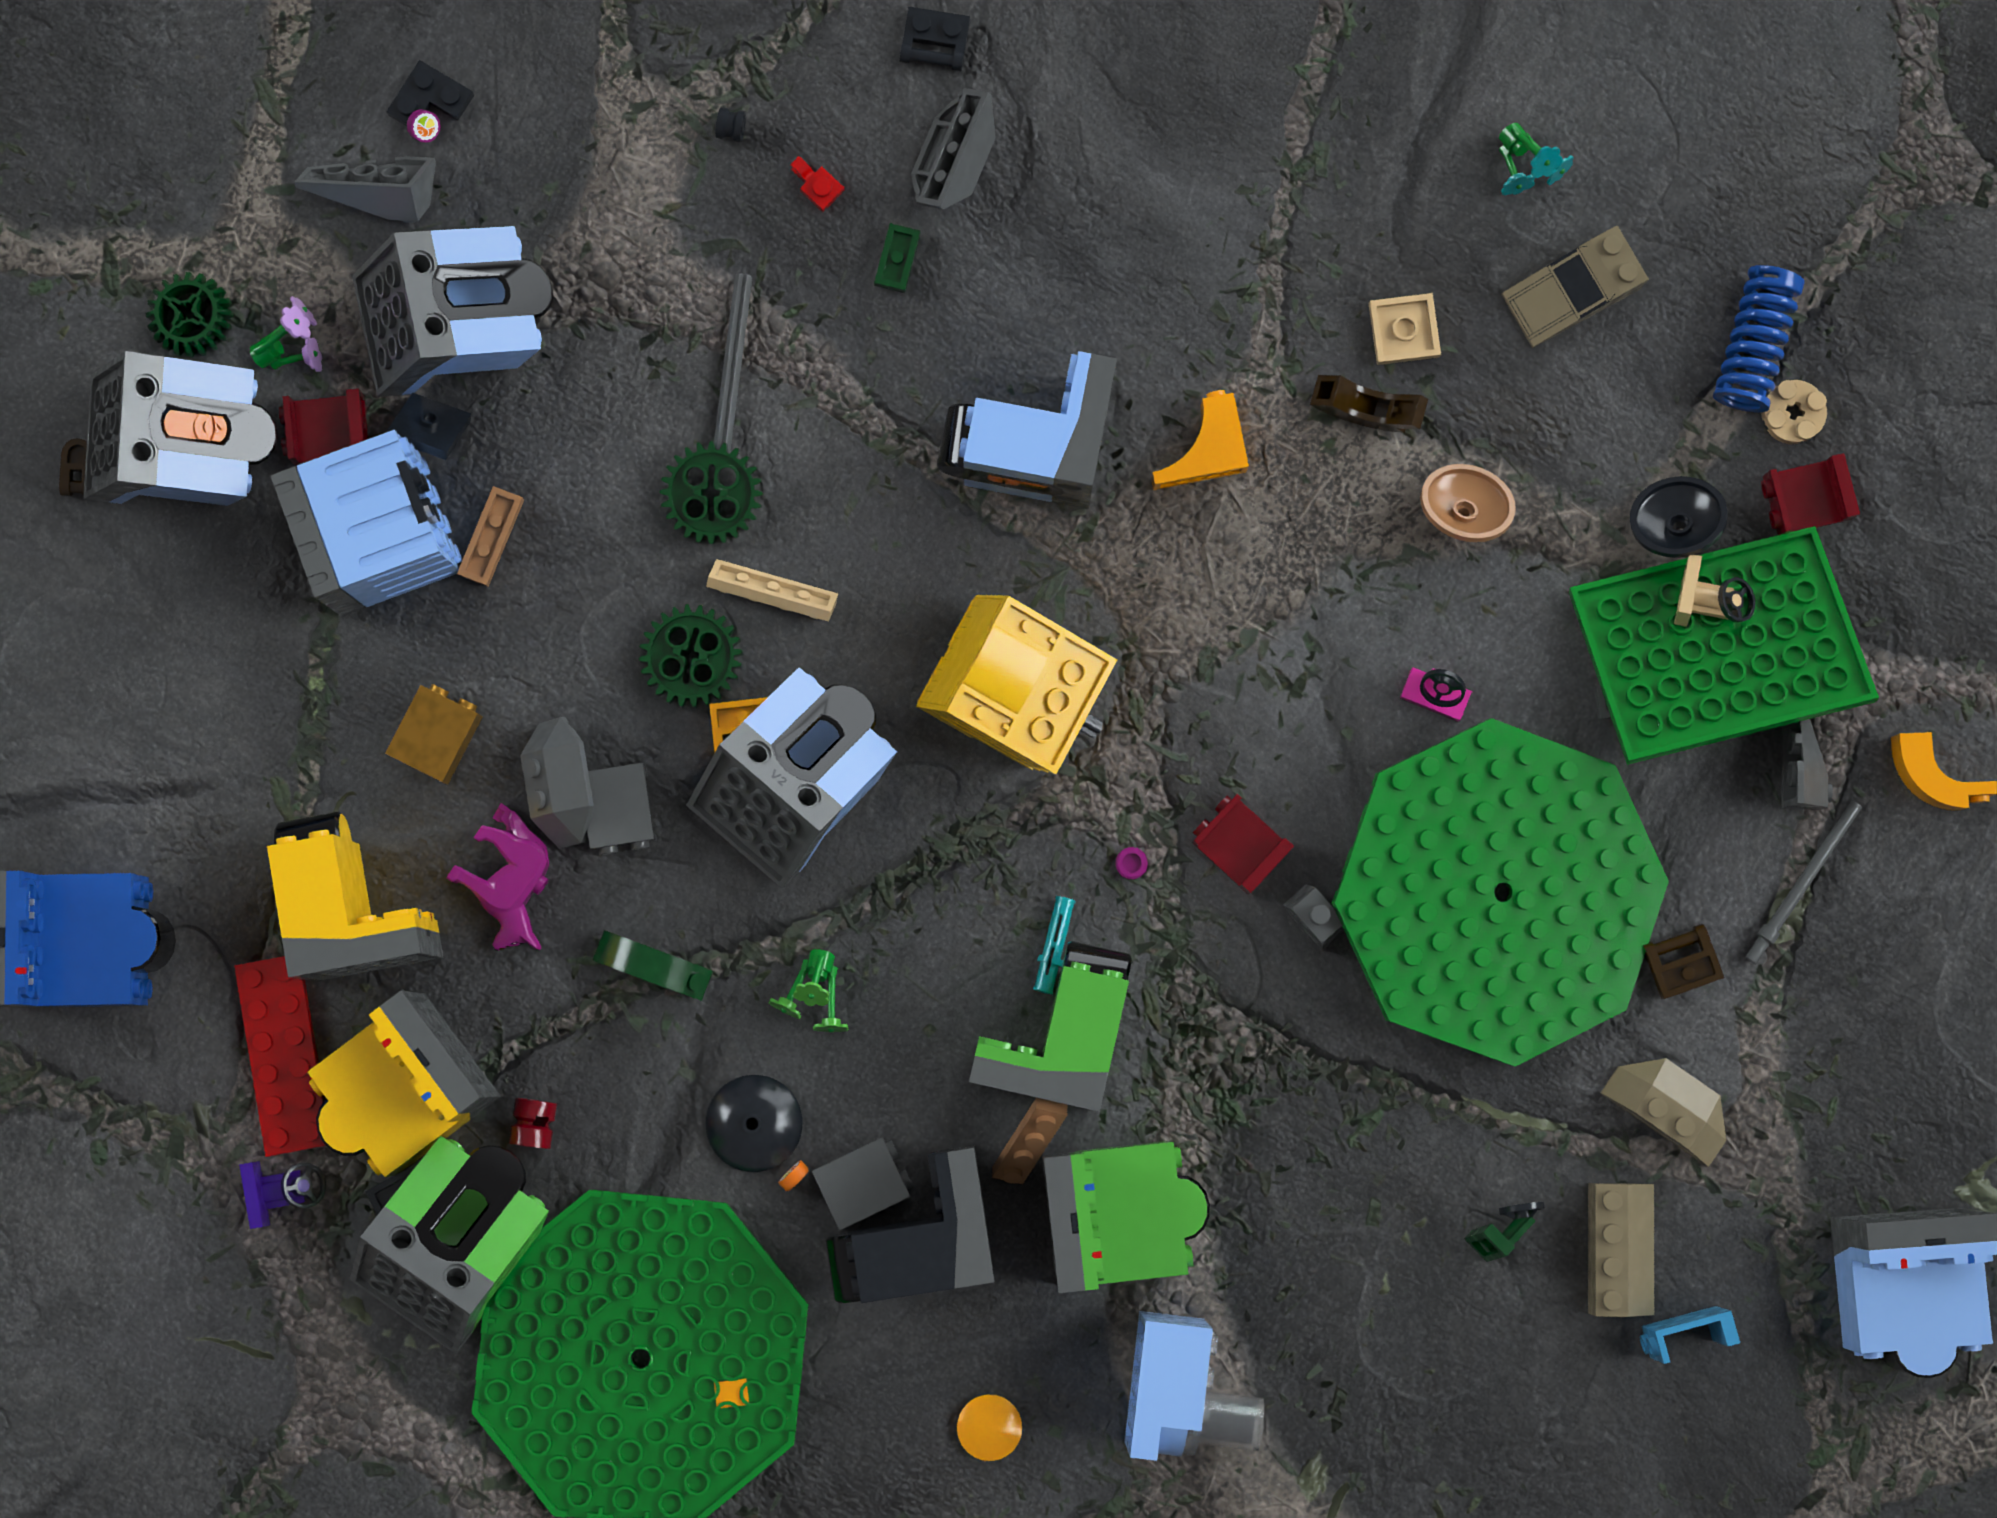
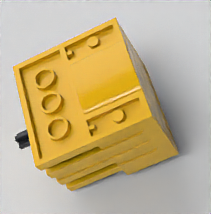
[916,595,1117,774]

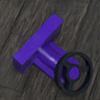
[239,1161,326,1229]

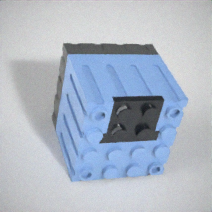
[270,430,462,617]

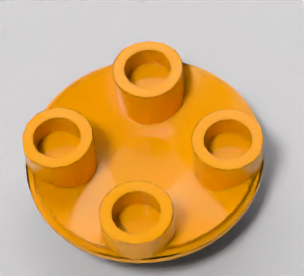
[957,1394,1022,1461]

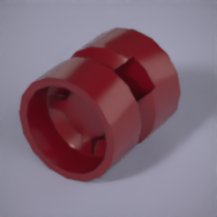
[509,1098,557,1149]

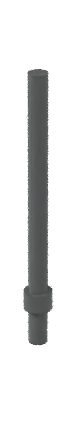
[1745,801,1862,965]

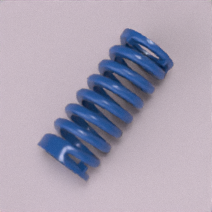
[1713,265,1805,412]

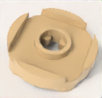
[1761,380,1827,444]

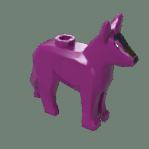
[446,803,550,951]

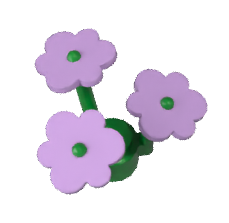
[250,296,322,372]

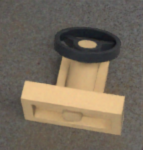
[1674,555,1755,627]

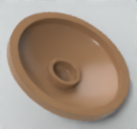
[1420,464,1516,542]

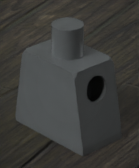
[1282,884,1345,951]

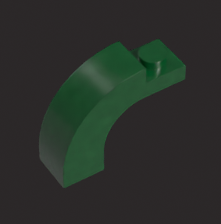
[593,930,713,1001]

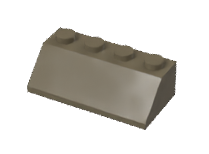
[1588,1183,1654,1317]

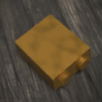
[385,684,483,785]

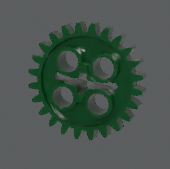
[660,441,764,544]
[639,604,743,708]

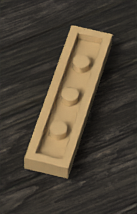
[706,559,838,622]

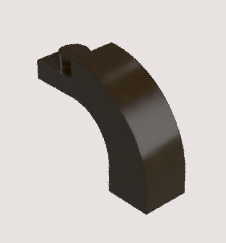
[1310,375,1428,433]

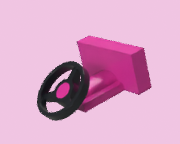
[1400,667,1472,722]

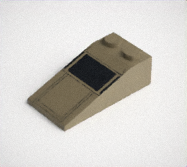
[1501,225,1649,348]

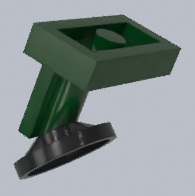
[1464,1202,1545,1262]

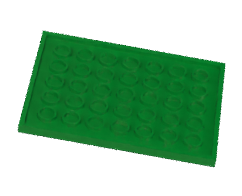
[1569,526,1879,765]

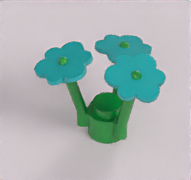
[1499,123,1574,195]

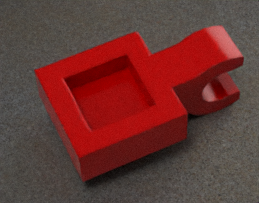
[790,156,845,212]

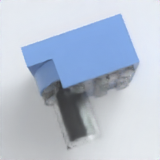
[1124,1311,1264,1461]

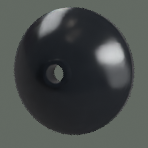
[1630,476,1728,558]
[706,1075,803,1172]

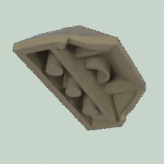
[1600,1058,1726,1167]

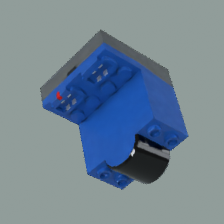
[0,871,176,1008]

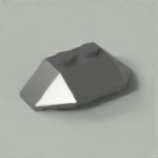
[911,88,996,210]
[520,717,594,849]

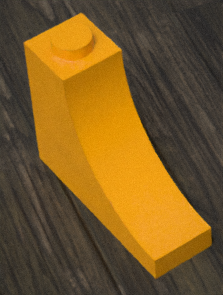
[1151,390,1249,490]

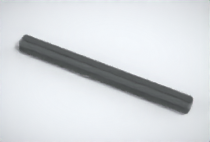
[714,273,752,453]

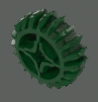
[145,272,234,358]

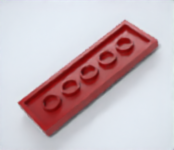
[234,956,329,1157]

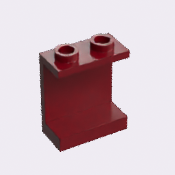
[279,388,369,465]
[1761,453,1860,535]
[1192,793,1294,895]

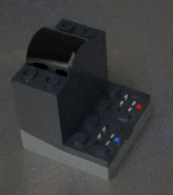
[825,1145,995,1303]

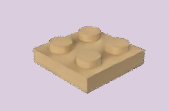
[1369,293,1441,365]

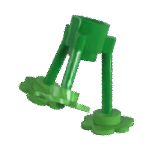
[768,949,848,1033]

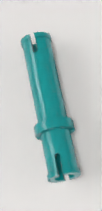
[1033,896,1076,995]

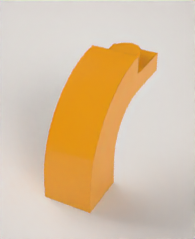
[1891,732,1997,811]

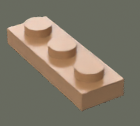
[457,486,524,587]

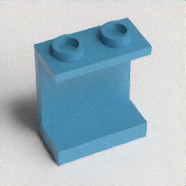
[1639,1306,1740,1364]

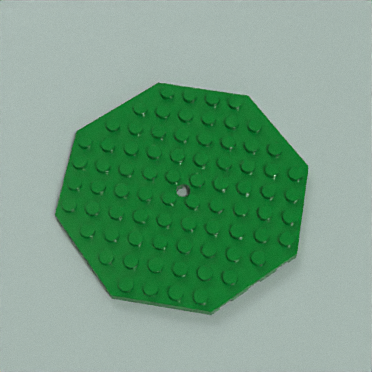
[1332,718,1669,1067]
[472,1189,809,1518]

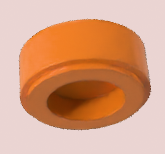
[778,1160,809,1191]

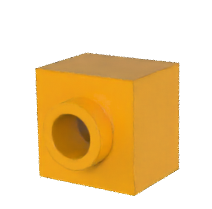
[714,1378,749,1408]

